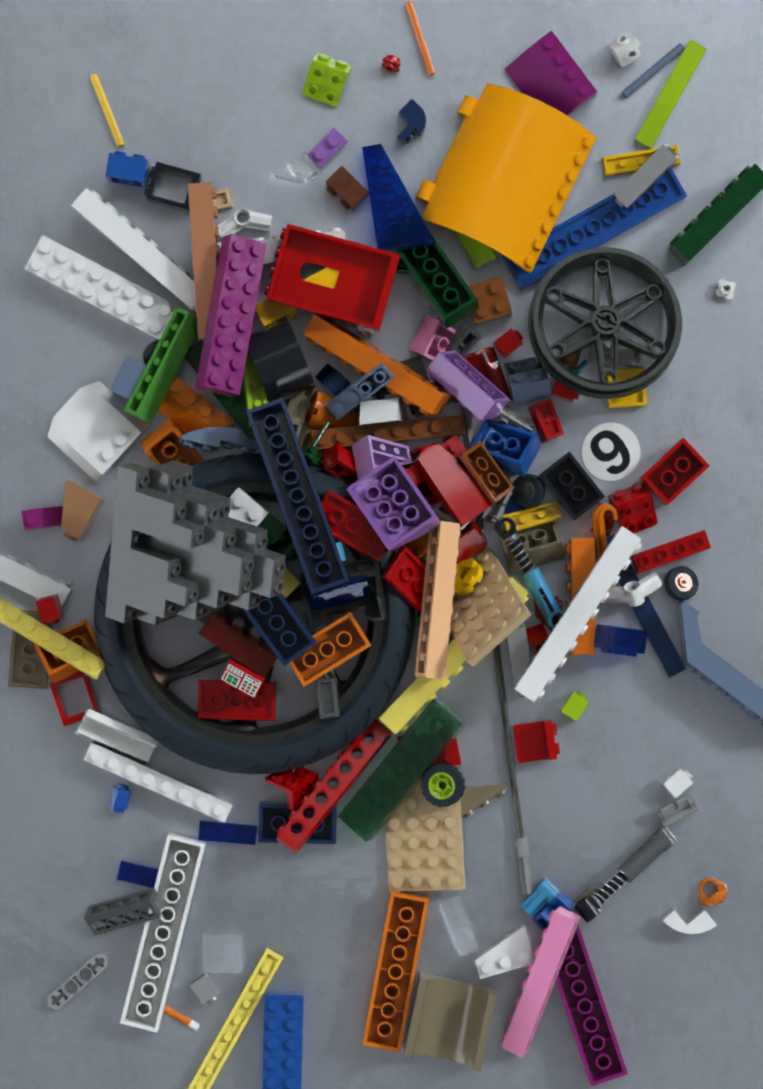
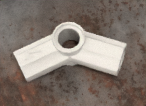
[217,208,273,238]
[605,572,662,607]

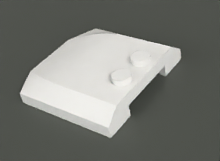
[48,381,149,483]

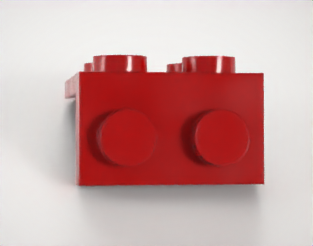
[608,482,658,533]
[513,720,560,763]

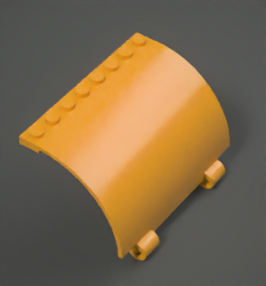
[415,83,597,273]

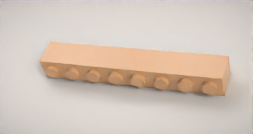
[415,521,460,679]

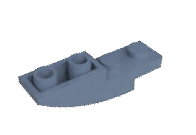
[325,362,395,420]
[178,427,259,453]

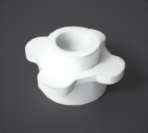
[715,278,737,300]

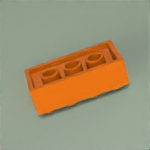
[158,375,235,433]

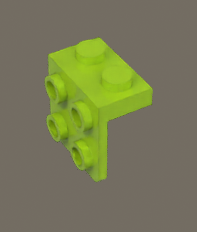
[302,53,352,107]

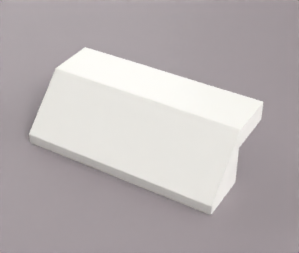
[75,709,159,764]

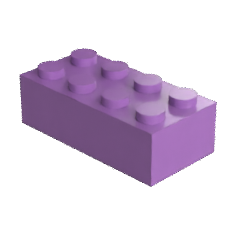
[426,350,510,420]

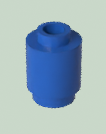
[108,784,132,813]

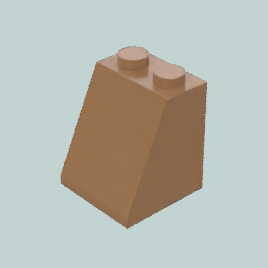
[61,480,105,541]

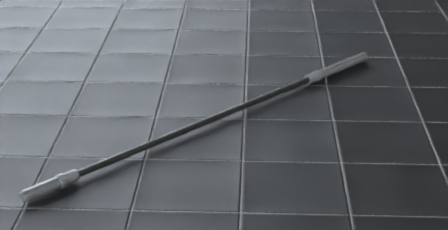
[459,405,534,895]

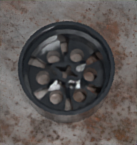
[248,319,316,402]

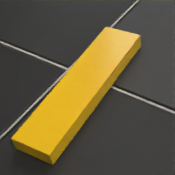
[602,145,681,177]

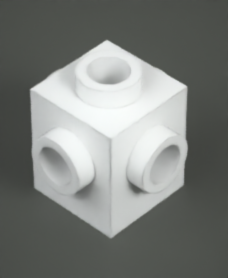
[608,32,641,67]

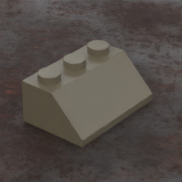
[498,522,565,574]

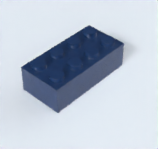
[258,802,337,844]

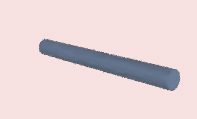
[622,43,685,98]

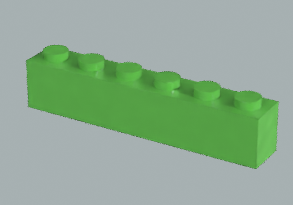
[124,307,198,424]

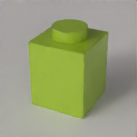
[559,691,589,722]

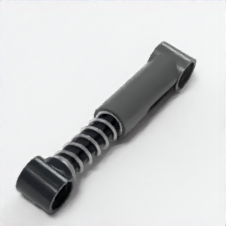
[574,826,678,923]

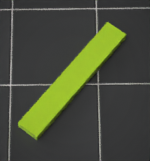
[635,40,707,149]

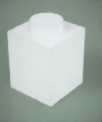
[661,768,693,798]

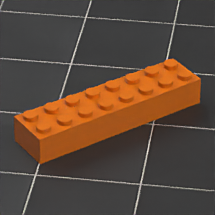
[303,314,451,416]
[362,890,429,1052]

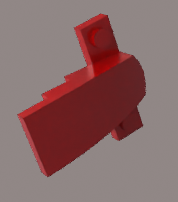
[405,435,492,527]

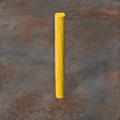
[90,74,125,147]

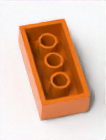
[289,612,371,687]

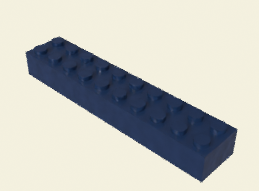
[246,398,350,598]
[193,481,317,666]

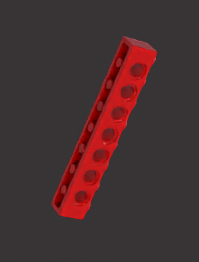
[276,719,391,855]

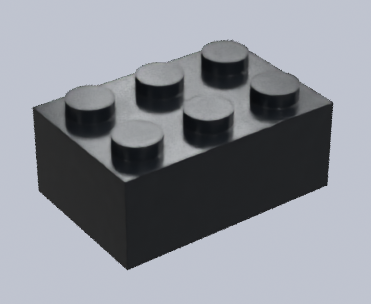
[538,451,605,521]

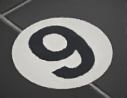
[581,422,641,481]

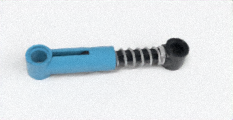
[494,517,563,629]

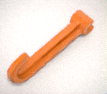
[592,503,618,561]

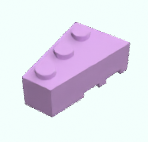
[352,435,412,479]

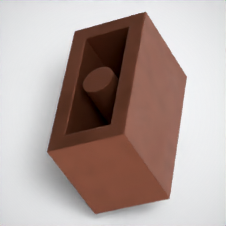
[326,166,369,211]

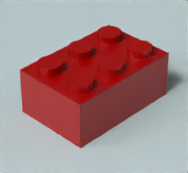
[639,438,710,506]

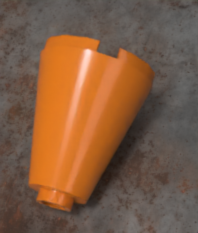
[305,390,359,429]

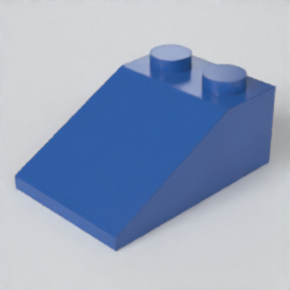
[469,419,541,477]

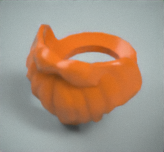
[698,878,727,907]

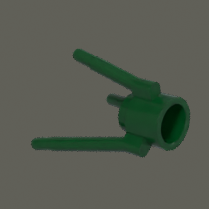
[301,421,330,466]

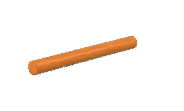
[405,1,435,76]

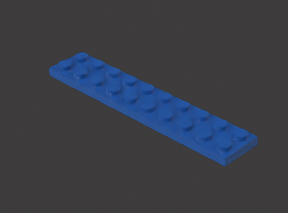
[502,167,687,291]

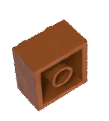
[468,277,512,326]

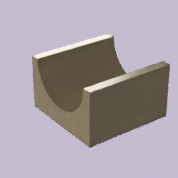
[404,972,497,1072]

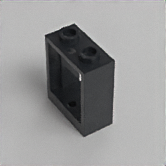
[144,162,202,213]

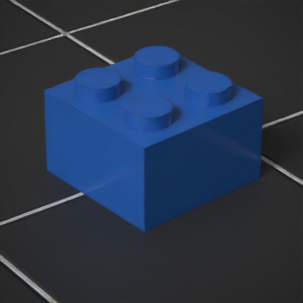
[105,151,151,188]

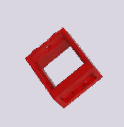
[49,671,102,727]

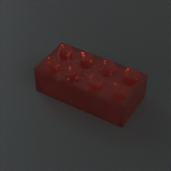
[198,613,278,678]

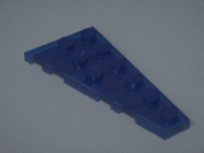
[362,144,436,252]

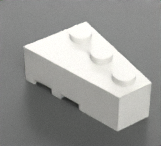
[474,923,535,979]

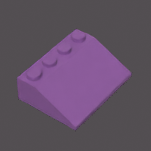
[346,456,441,552]

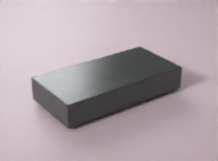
[316,677,340,719]

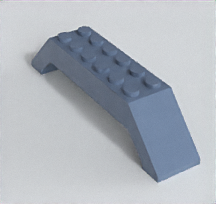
[677,601,763,725]

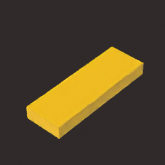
[502,500,562,532]

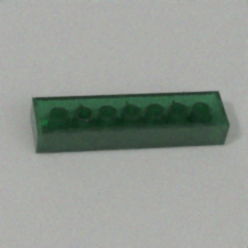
[337,698,468,842]

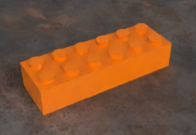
[565,538,596,655]

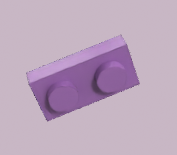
[307,128,348,169]

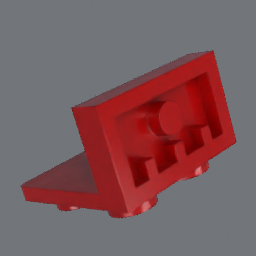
[265,767,319,811]

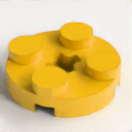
[454,558,483,596]

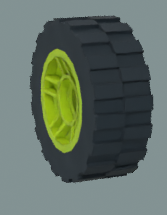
[421,763,466,807]

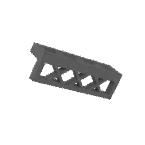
[84,888,161,935]

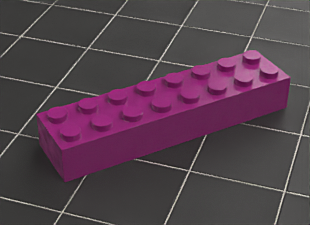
[195,233,267,397]
[542,925,628,1086]

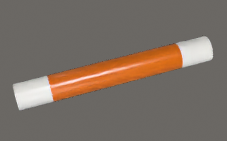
[164,1005,200,1031]

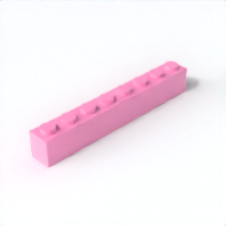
[501,906,581,1058]

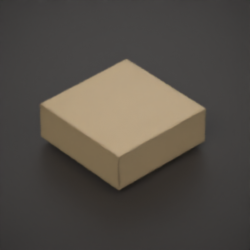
[213,188,233,211]

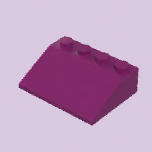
[504,31,597,116]

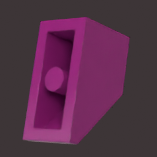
[21,506,63,531]

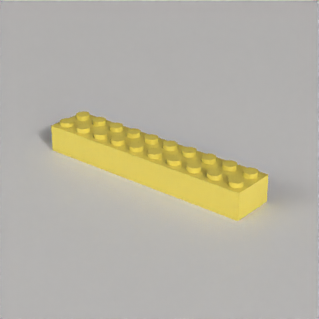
[379,576,530,735]

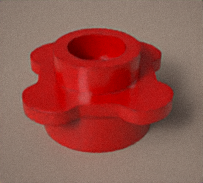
[382,55,401,72]

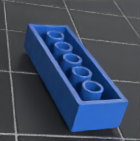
[262,991,304,1089]

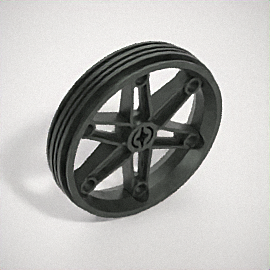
[528,247,682,399]

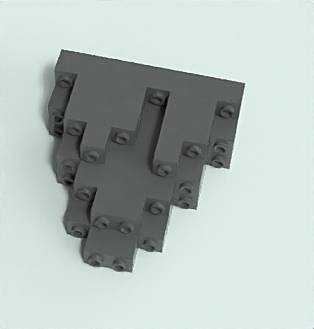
[105,460,286,625]

